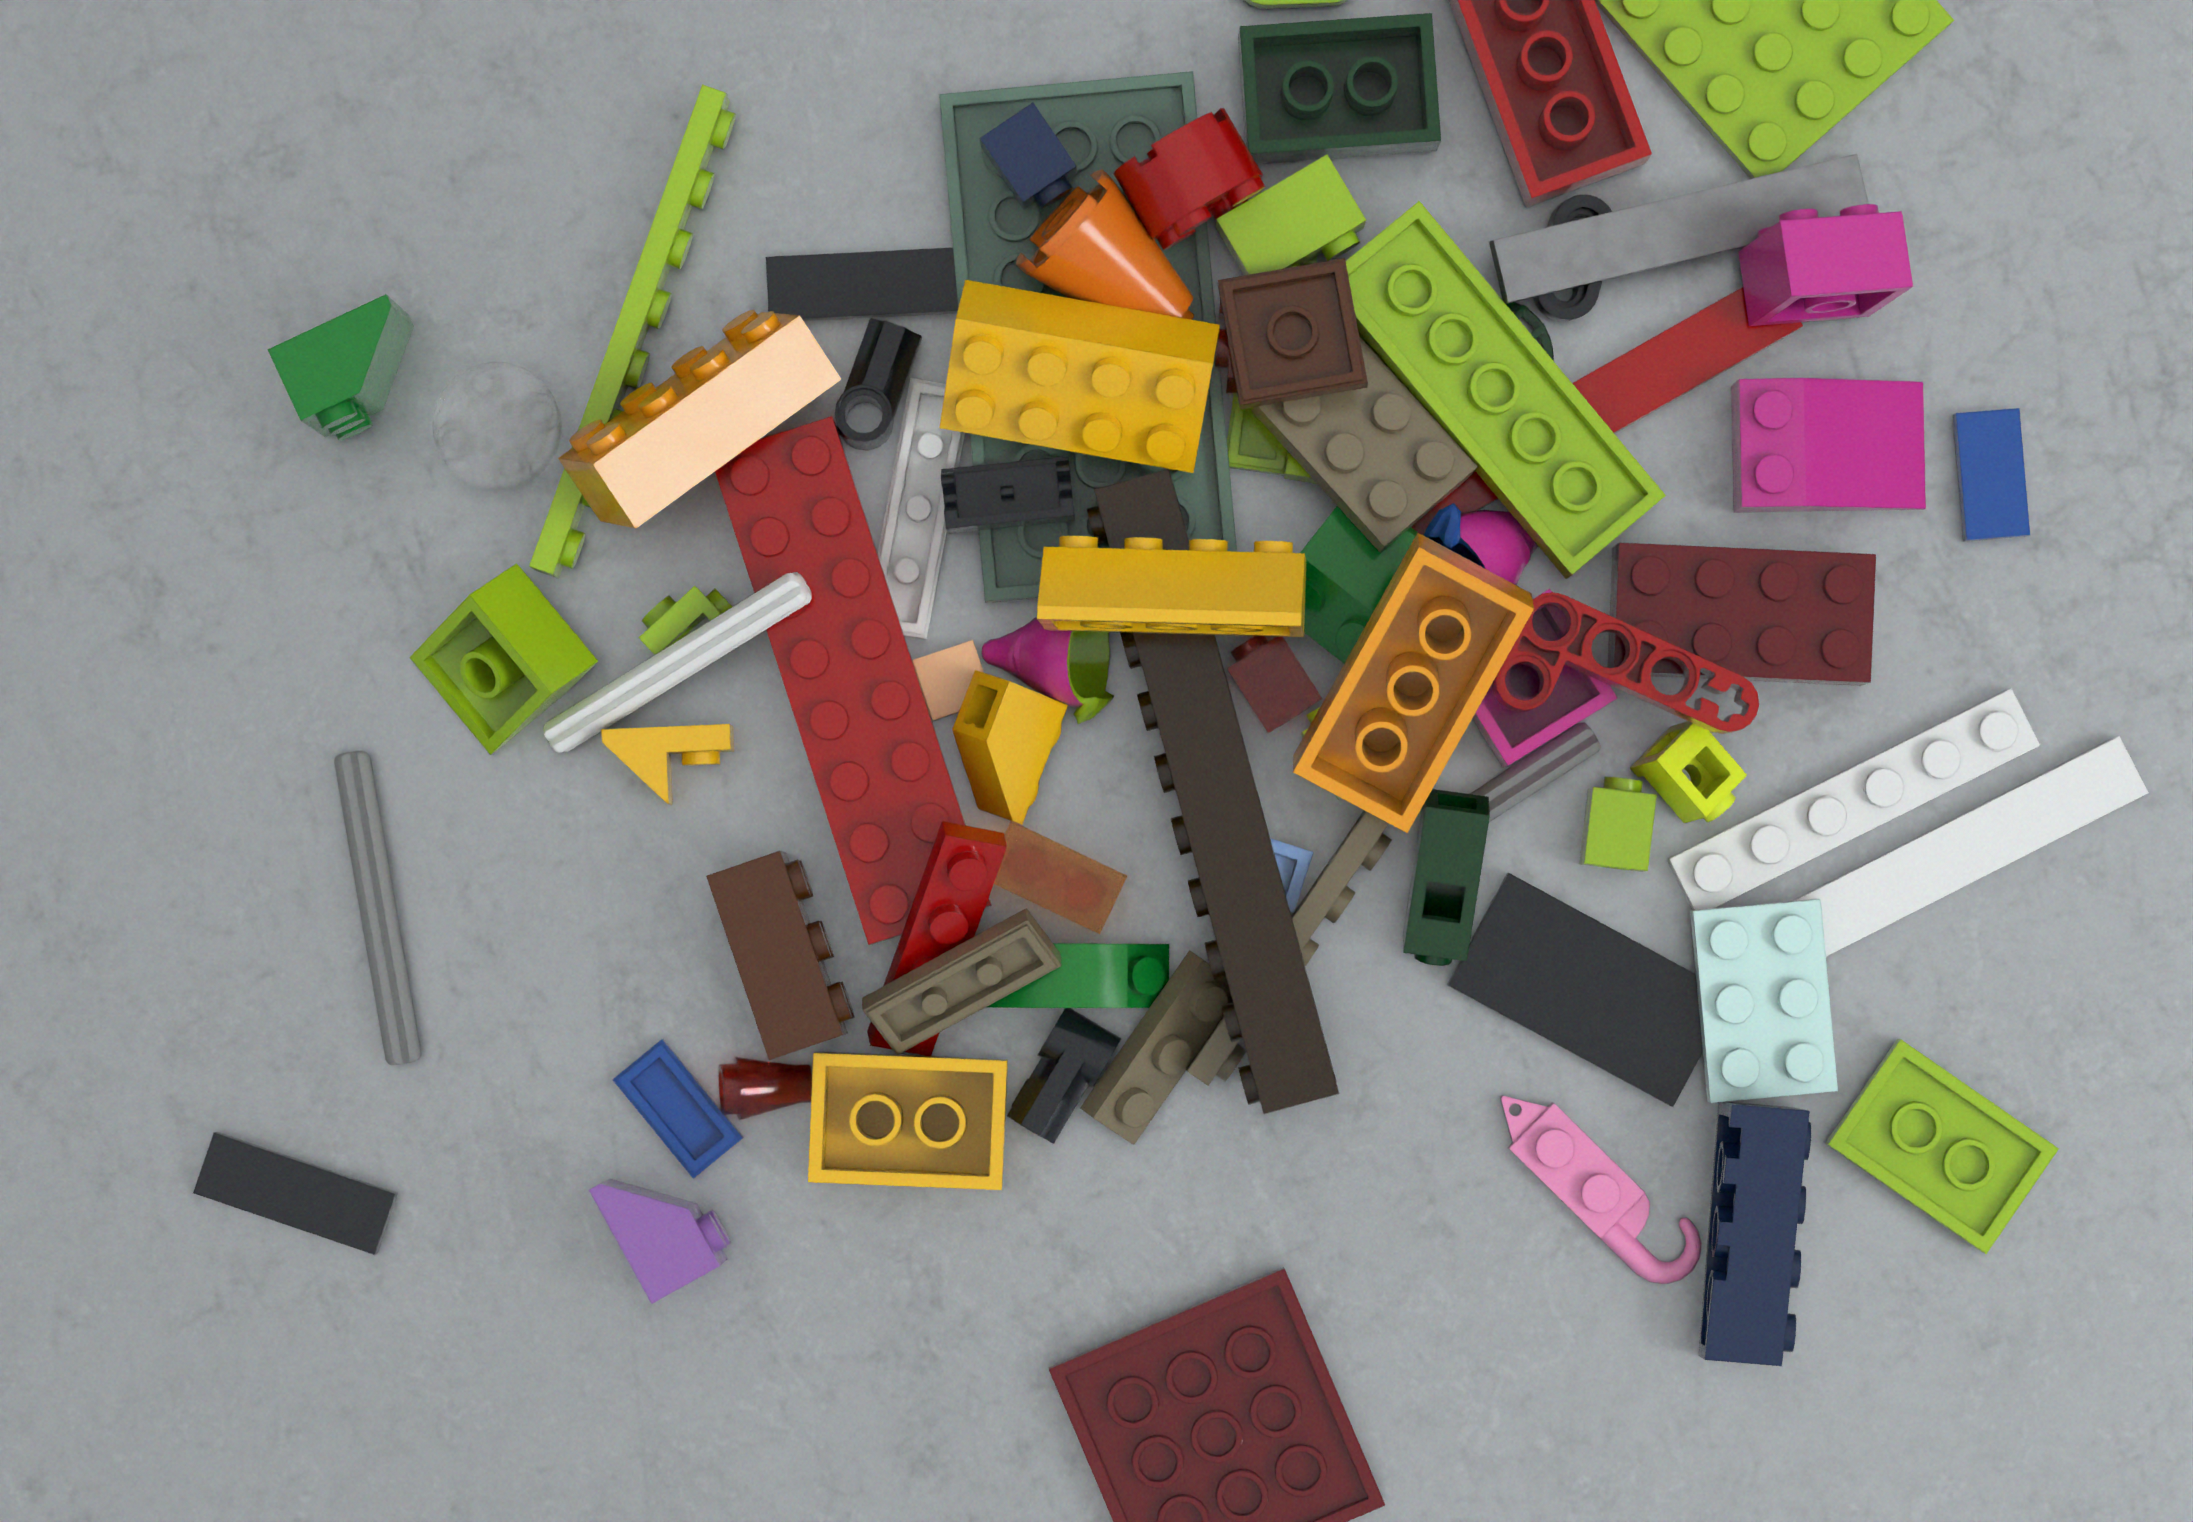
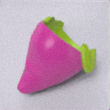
[982,617,1114,724]

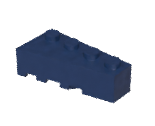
[1698,1102,1811,1366]

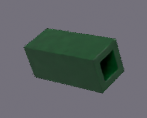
[1403,789,1490,966]

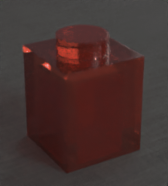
[1226,636,1322,735]

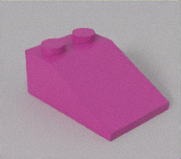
[1731,378,1926,513]

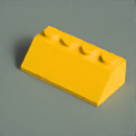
[1037,536,1306,637]

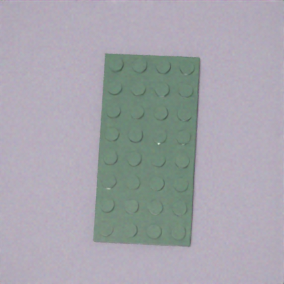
[939,71,1237,603]

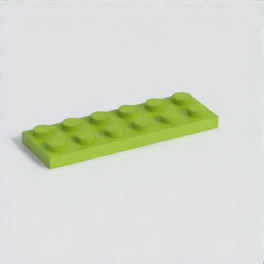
[1346,201,1666,579]

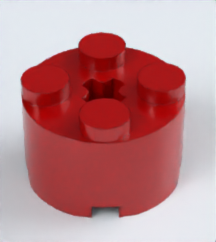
[1113,108,1266,251]

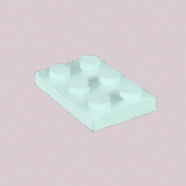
[1690,899,1838,1103]

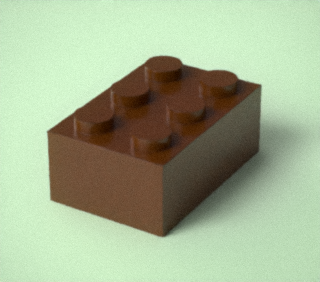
[706,851,855,1060]

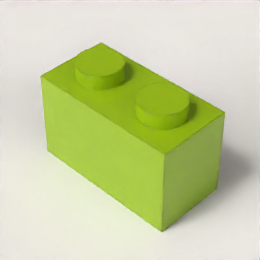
[1215,154,1366,275]

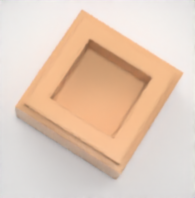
[913,640,984,721]

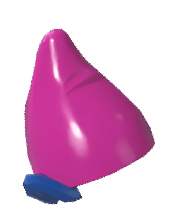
[1423,503,1538,585]

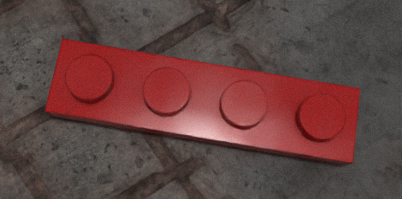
[867,821,1007,1056]

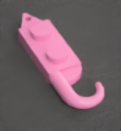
[1500,1096,1702,1284]

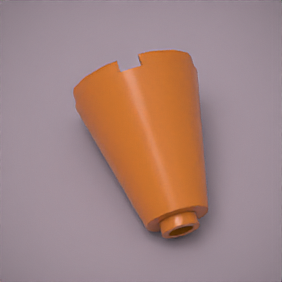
[1016,169,1194,320]

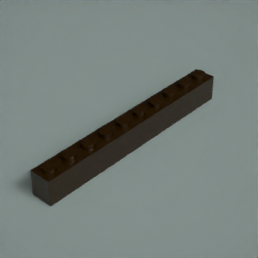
[1087,469,1340,1114]

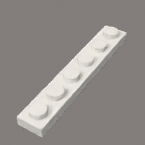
[1667,688,2040,910]

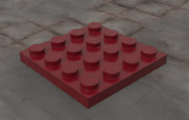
[1049,1267,1385,1522]

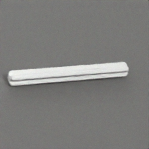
[543,572,812,753]

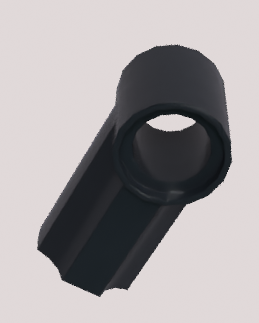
[835,318,922,451]
[1007,1008,1121,1144]

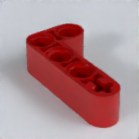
[1492,592,1759,734]

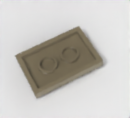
[1252,336,1478,553]

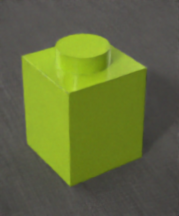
[1579,777,1657,872]

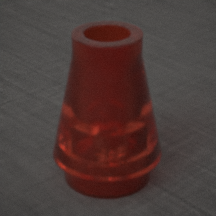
[718,1057,812,1120]

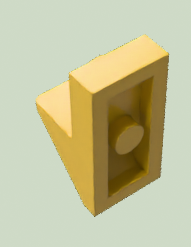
[601,724,734,805]

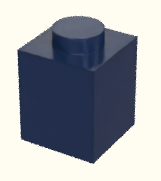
[980,102,1077,210]

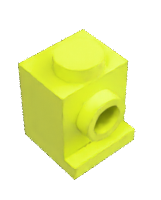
[1630,721,1747,823]

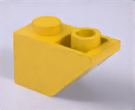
[952,670,1068,825]

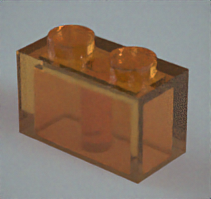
[994,821,1127,934]

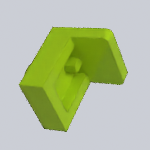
[638,586,733,655]

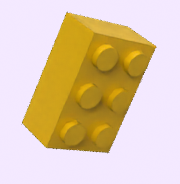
[808,1052,1008,1190]

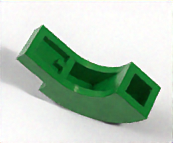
[987,943,1169,1008]

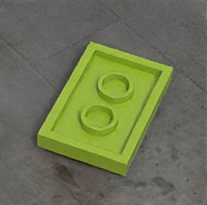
[1825,1039,2059,1254]

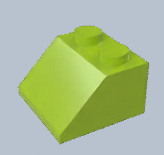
[409,563,598,755]

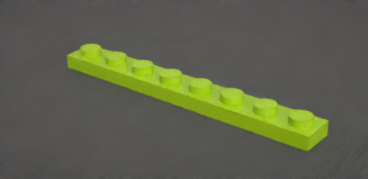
[529,84,736,579]

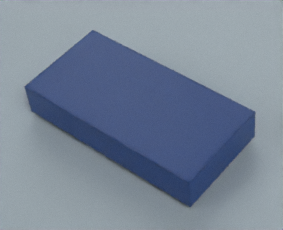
[1953,408,2030,542]
[613,1039,744,1179]

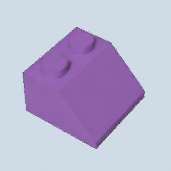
[589,1179,731,1304]

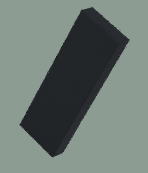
[766,248,958,321]
[193,1132,398,1255]

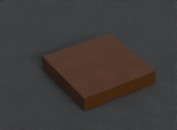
[1218,258,1368,409]

